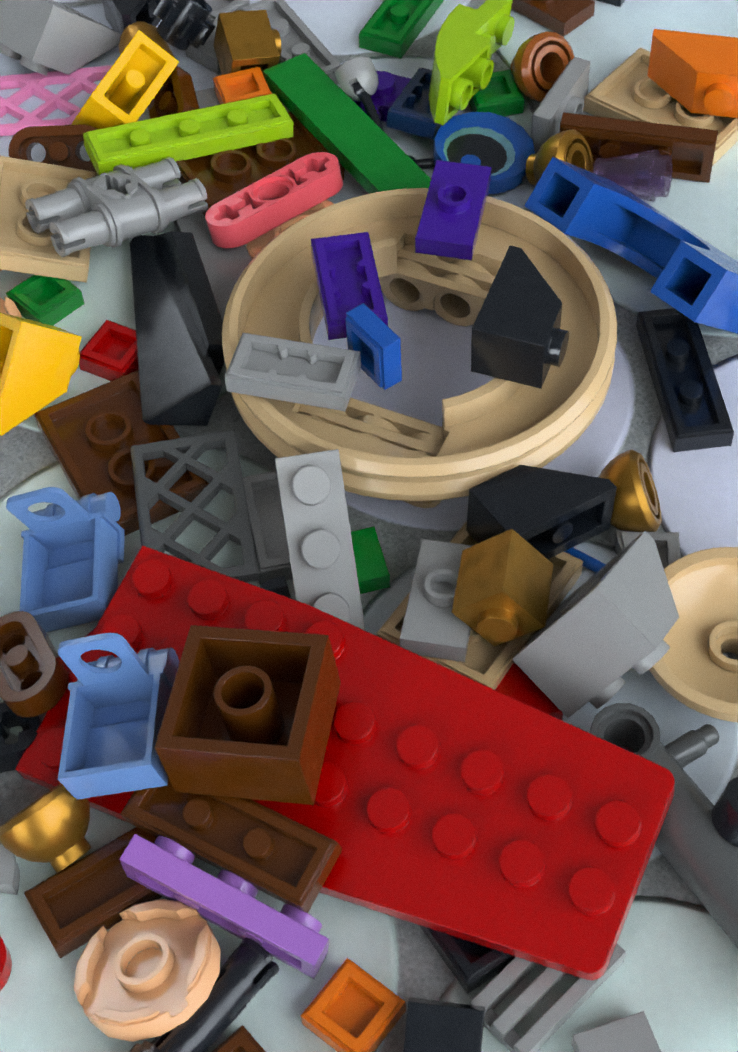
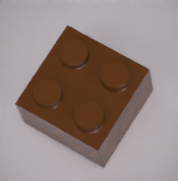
[154,625,341,805]

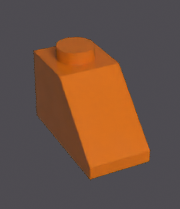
[648,29,738,118]

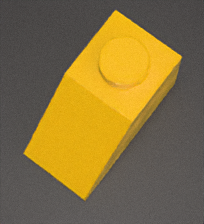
[71,30,179,129]
[0,312,82,436]

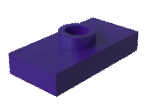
[415,160,491,261]
[311,232,388,340]

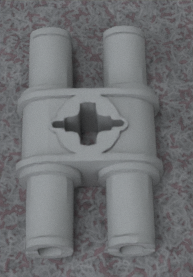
[25,157,208,257]

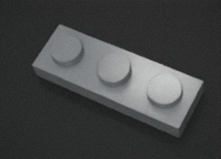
[275,449,365,630]

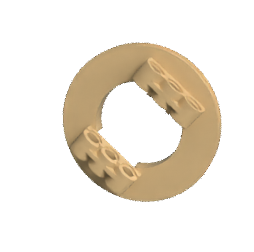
[222,188,617,508]

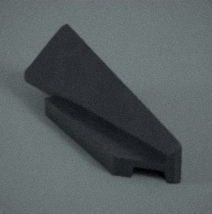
[130,231,225,426]

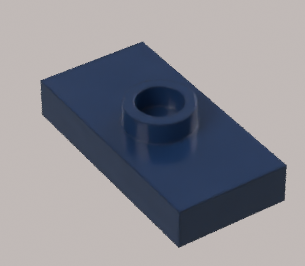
[386,67,441,140]

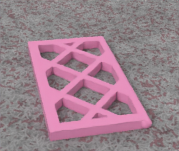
[0,65,113,137]

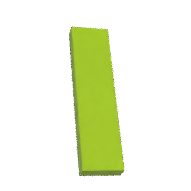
[83,94,294,175]

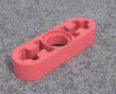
[205,152,343,248]

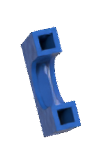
[524,157,738,334]

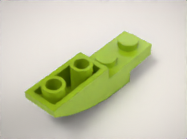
[429,0,515,125]

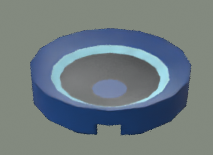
[433,112,535,194]

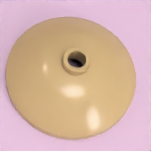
[649,547,738,722]

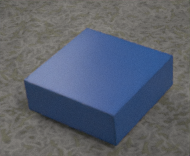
[345,303,402,390]

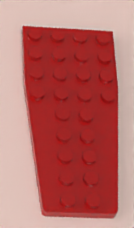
[15,545,675,980]

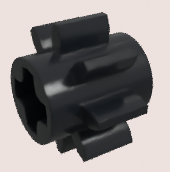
[153,0,215,51]

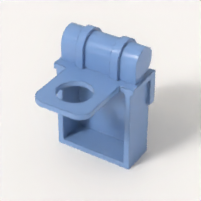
[6,487,125,632]
[58,633,179,799]

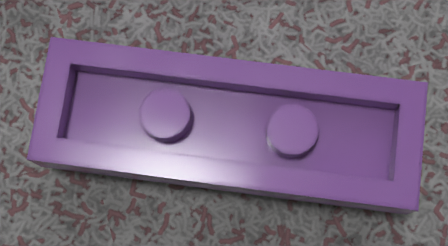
[119,834,329,979]

